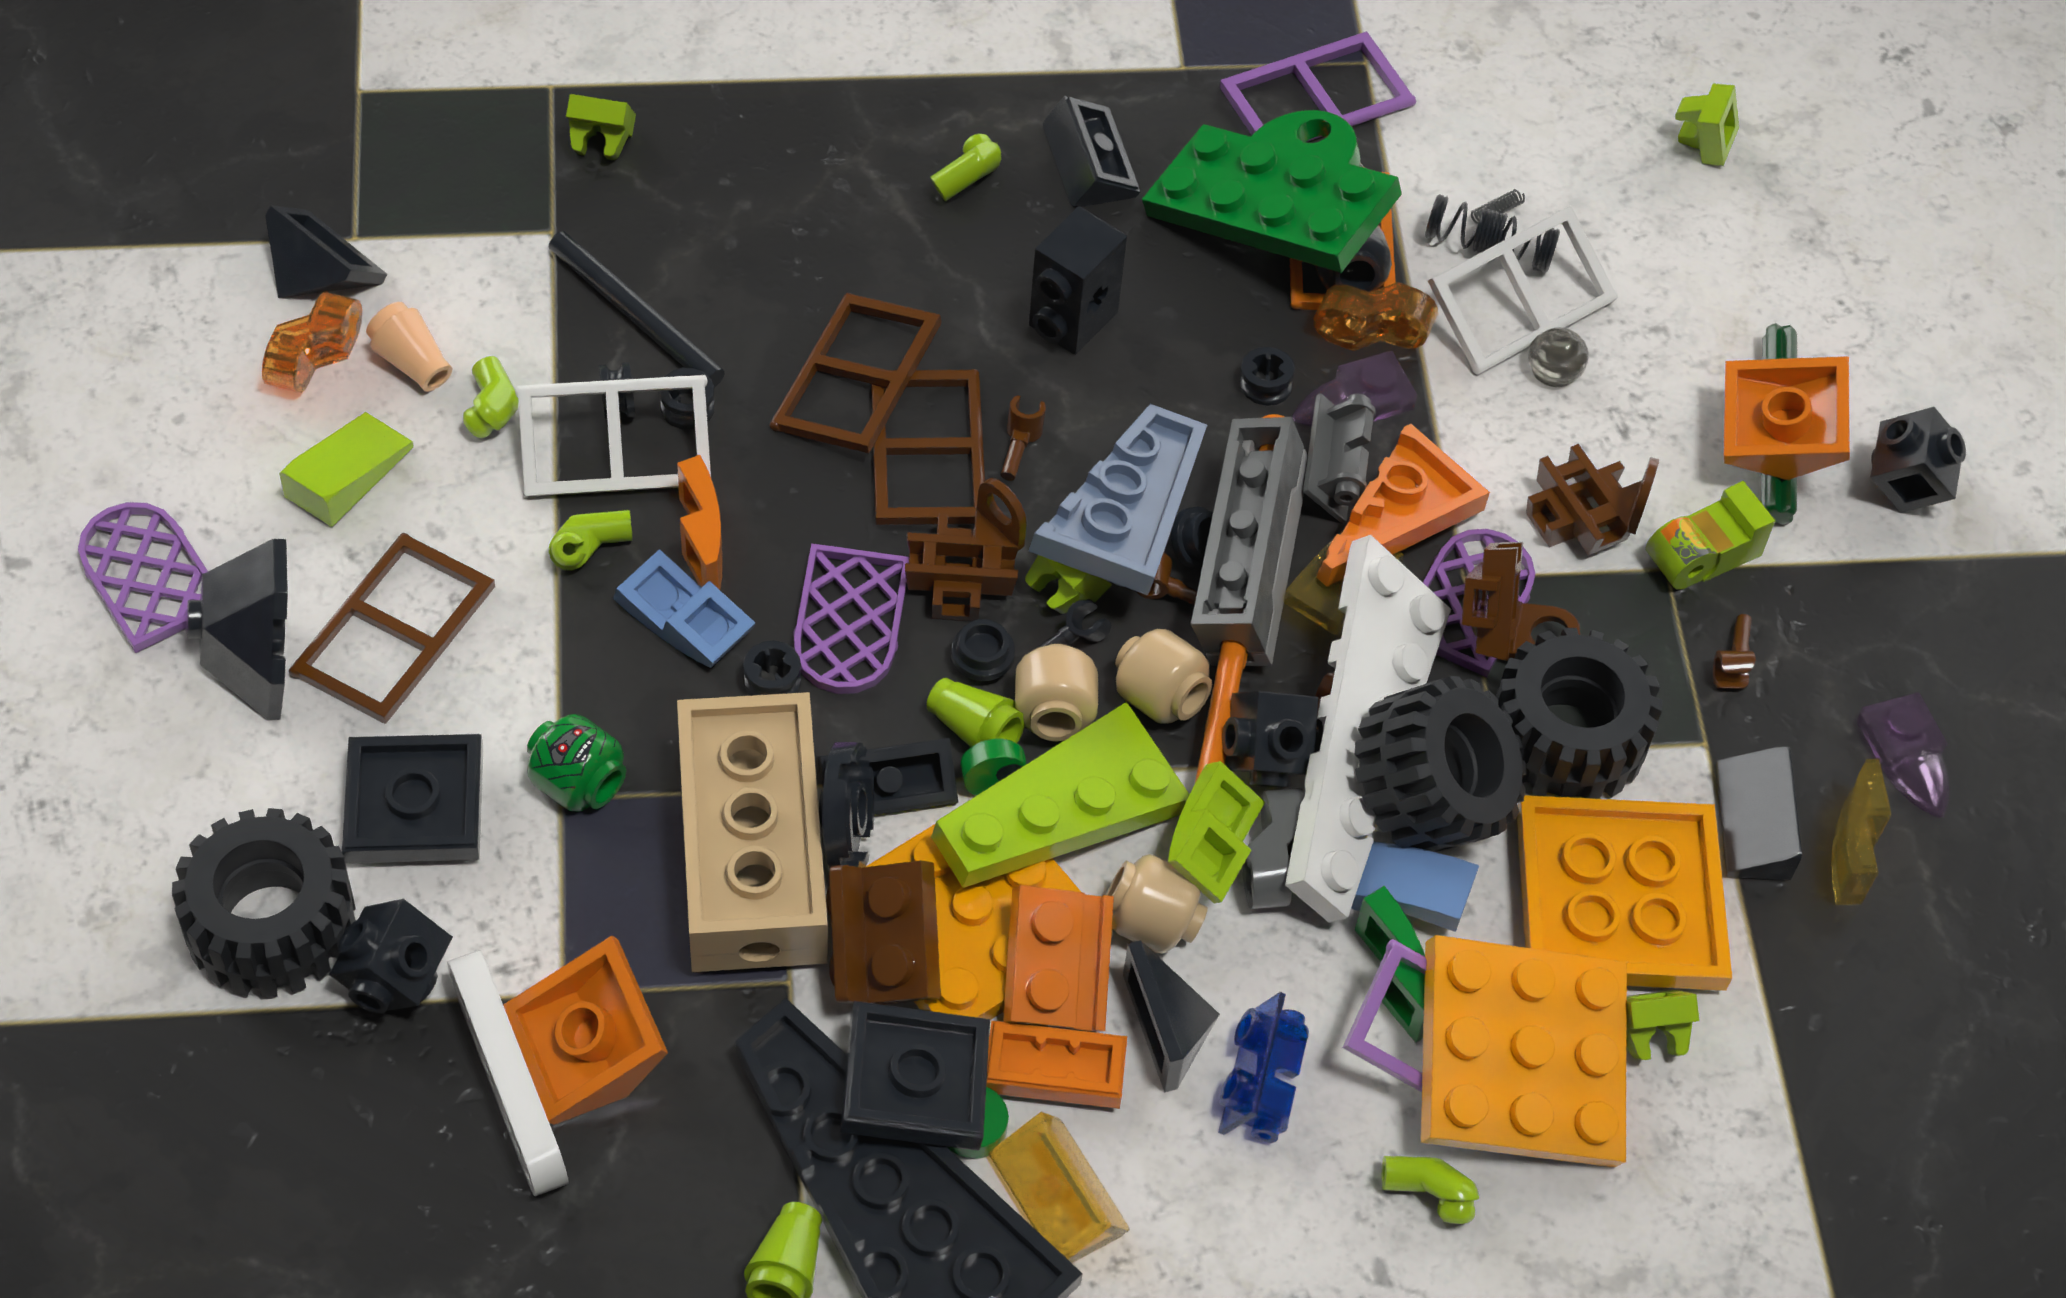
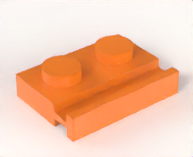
[1003,885,1114,1033]

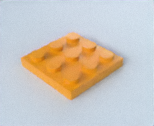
[1517,795,1732,991]
[866,823,1113,1020]
[1421,935,1627,1167]

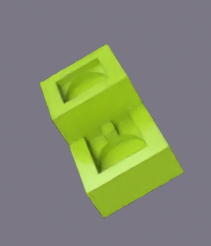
[1168,761,1265,904]

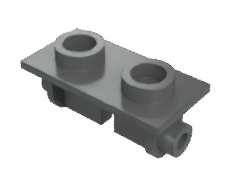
[1303,393,1376,524]

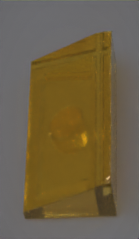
[988,1112,1130,1263]

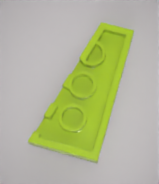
[931,702,1190,888]

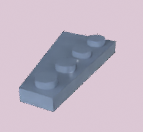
[1028,404,1207,595]

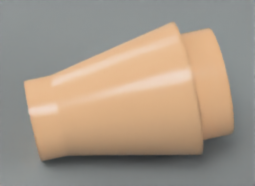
[366,302,453,392]

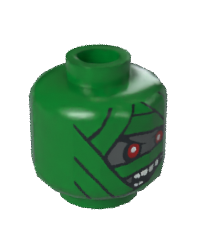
[527,714,626,812]

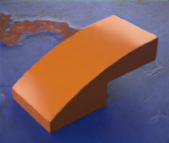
[677,455,722,590]

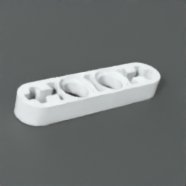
[447,950,569,1196]

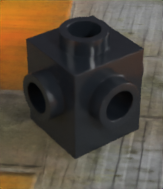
[1870,407,1966,513]
[1222,691,1321,787]
[329,898,453,1013]

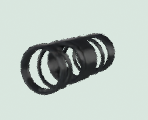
[1425,194,1560,273]

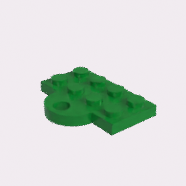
[1142,110,1402,273]

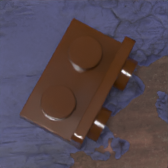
[826,860,941,1005]

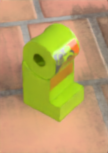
[1645,480,1775,589]

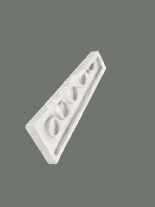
[1285,535,1451,922]

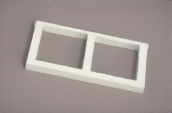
[1428,205,1618,375]
[515,375,711,497]

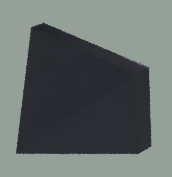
[265,205,388,298]
[1123,940,1220,1093]

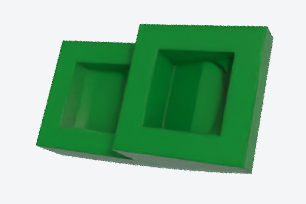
[1355,886,1425,1043]

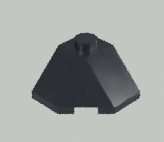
[187,539,288,720]

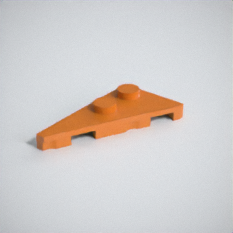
[1316,424,1490,587]

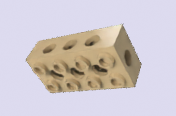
[677,692,828,972]

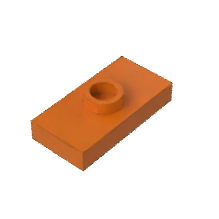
[986,1020,1128,1109]

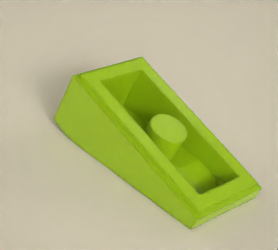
[279,412,414,527]

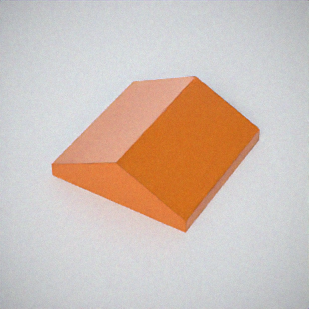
[1724,356,1850,480]
[503,936,668,1125]

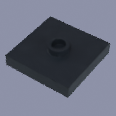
[342,734,483,863]
[840,1001,990,1151]

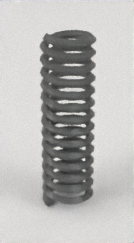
[1471,189,1525,224]

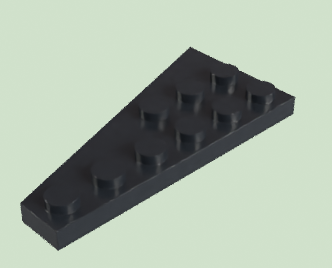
[735,998,1083,1298]

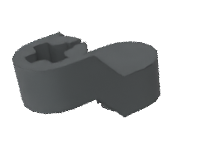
[1242,788,1305,909]

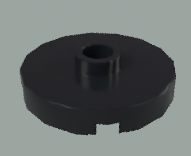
[819,742,875,868]

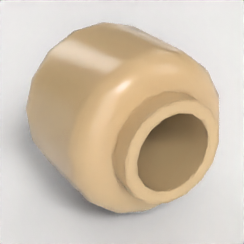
[1116,629,1212,724]
[1015,644,1098,741]
[1106,854,1208,954]

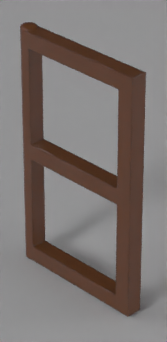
[769,293,942,453]
[872,369,985,525]
[288,533,495,724]

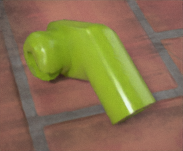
[930,134,1001,201]
[463,356,519,438]
[549,510,632,570]
[1381,1156,1479,1224]

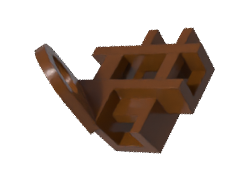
[1526,444,1660,555]
[905,478,1027,621]
[1461,542,1580,661]

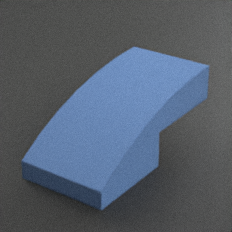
[613,549,755,668]
[1351,841,1479,932]

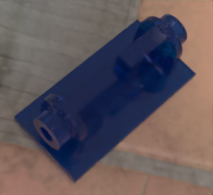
[1218,992,1309,1143]

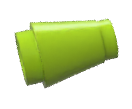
[927,678,1025,747]
[744,1202,823,1298]

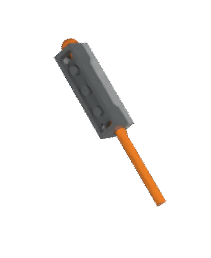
[1191,414,1308,783]

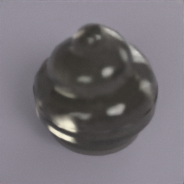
[1528,327,1589,387]

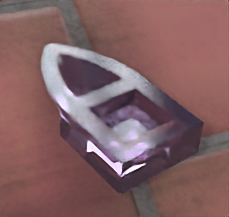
[1292,350,1417,426]
[1856,692,1950,818]

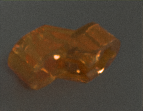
[1313,282,1438,351]
[262,292,362,393]

